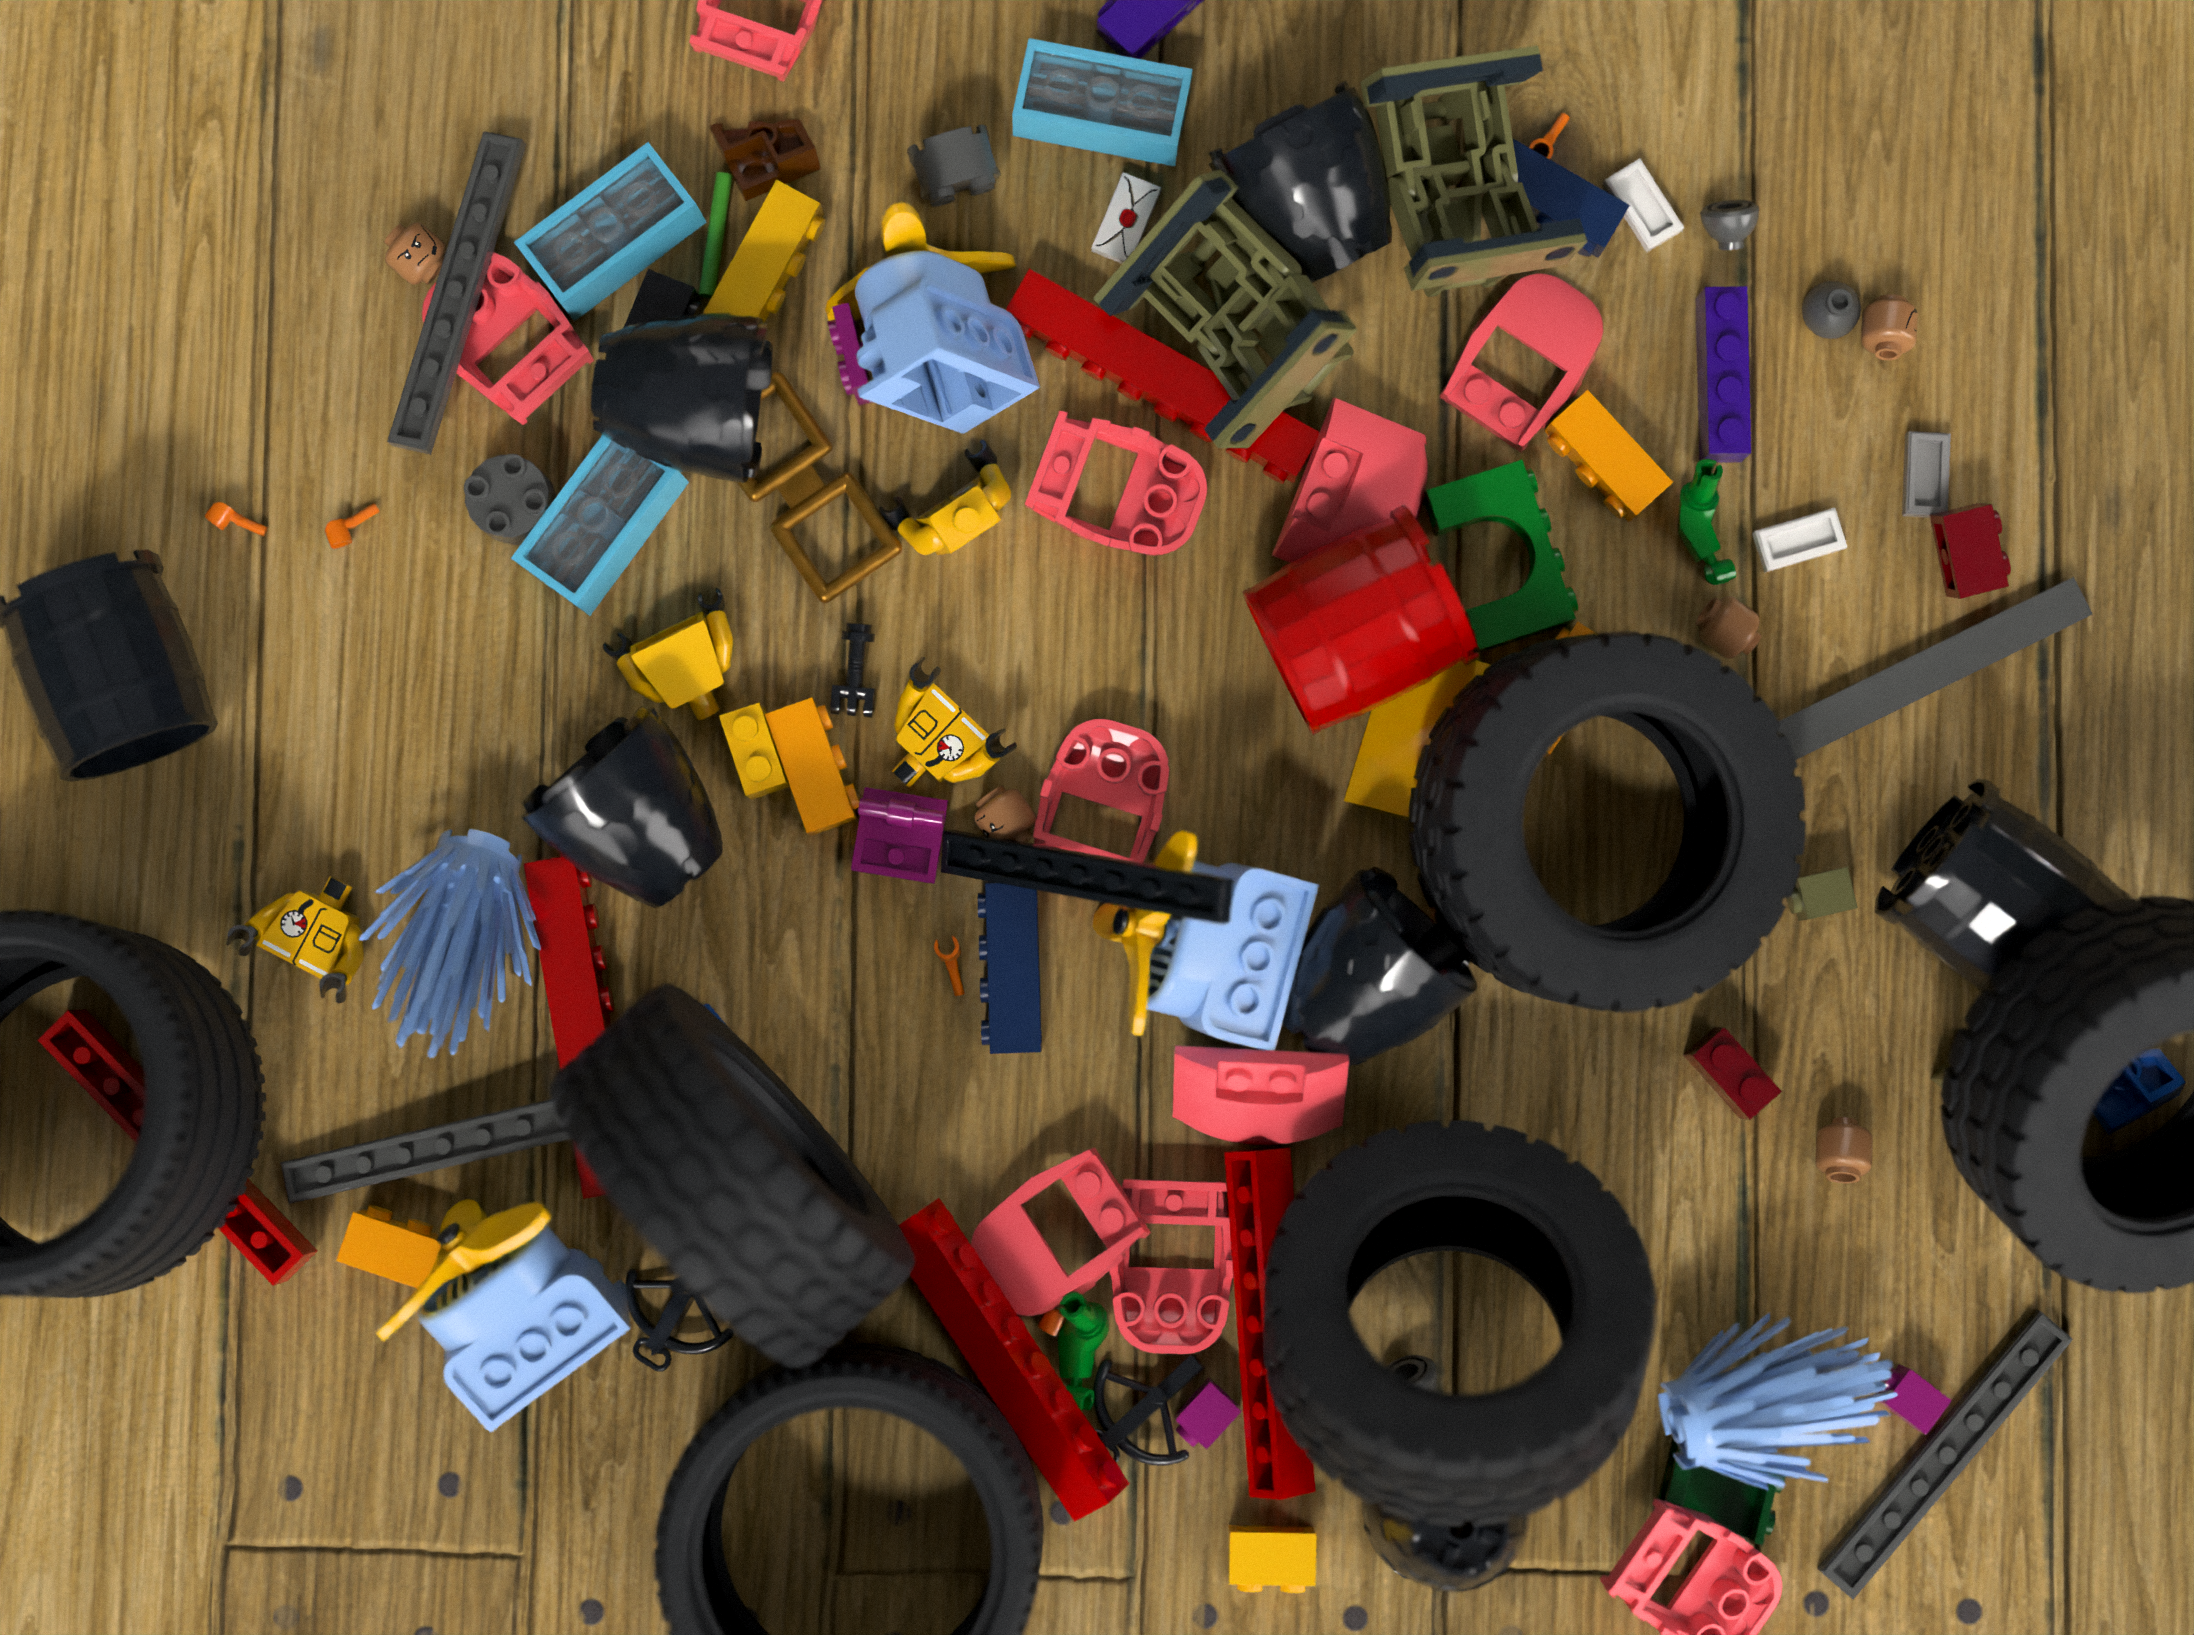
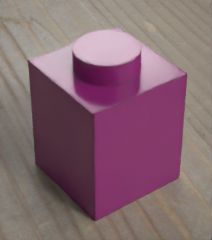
[1877,1364,1952,1435]
[1174,1377,1242,1450]

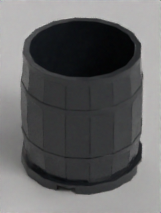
[0,550,218,782]
[1875,779,2131,992]

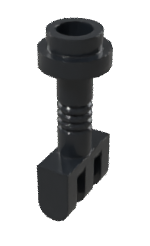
[830,623,876,718]

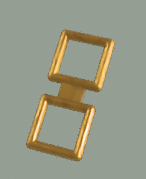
[737,372,903,603]

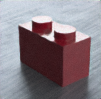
[1929,503,2011,599]
[1683,1027,1782,1120]

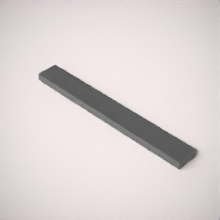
[387,131,526,455]
[1778,577,2093,760]
[280,1099,569,1204]
[1817,1310,2073,1600]

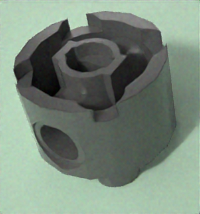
[907,125,1001,207]
[464,454,557,545]

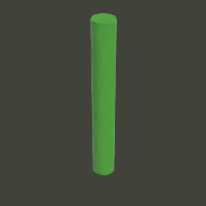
[699,172,733,298]

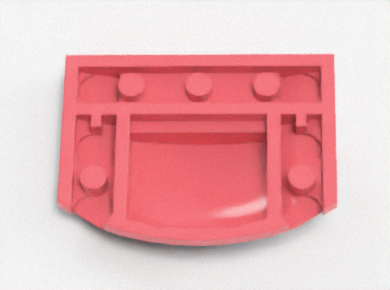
[1272,398,1428,563]
[1173,1046,1349,1145]

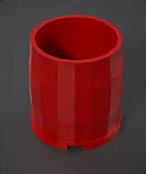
[1242,505,1479,735]

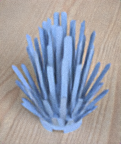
[359,829,541,1058]
[1658,1312,1898,1490]

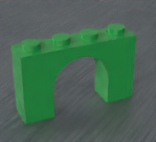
[1423,459,1578,653]

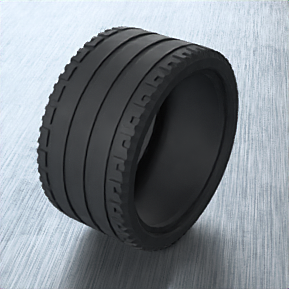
[0,910,266,1298]
[654,1343,1043,1635]

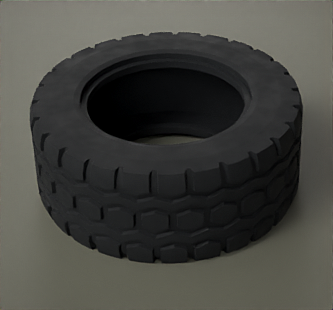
[1409,631,1806,1012]
[1941,895,2194,1293]
[550,984,915,1367]
[1263,1120,1656,1526]

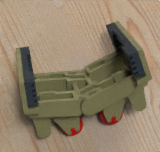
[1360,45,1587,297]
[1093,169,1358,448]

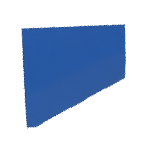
[2092,1049,2186,1135]

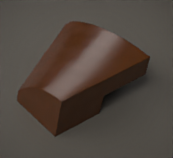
[710,119,821,202]

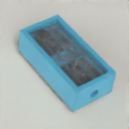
[1012,38,1193,167]
[514,142,707,321]
[511,435,689,616]

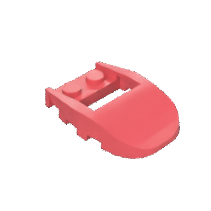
[689,0,823,82]
[422,253,594,426]
[1439,274,1603,453]
[1025,411,1207,556]
[1033,719,1169,863]
[971,1147,1151,1316]
[1109,1178,1233,1354]
[1600,1498,1782,1635]

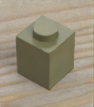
[1786,867,1858,921]

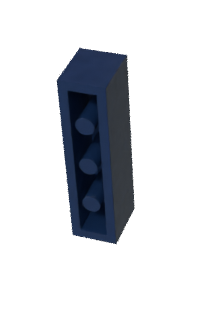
[1460,139,1630,258]
[977,883,1042,1054]

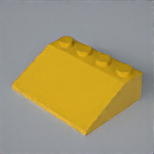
[1343,660,1490,821]

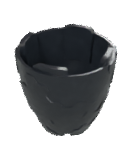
[1209,80,1392,283]
[591,313,773,483]
[522,706,723,908]
[1282,866,1477,1067]
[1362,1500,1531,1593]

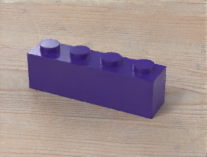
[1097,0,1204,59]
[1695,286,1751,463]

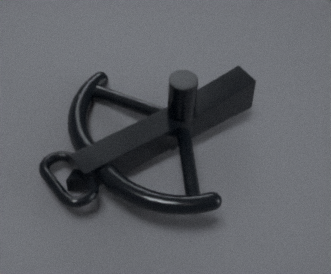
[625,1269,734,1372]
[1093,1354,1206,1466]

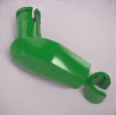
[1677,459,1736,585]
[1058,1292,1109,1411]

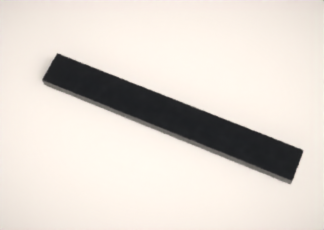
[941,830,1234,925]

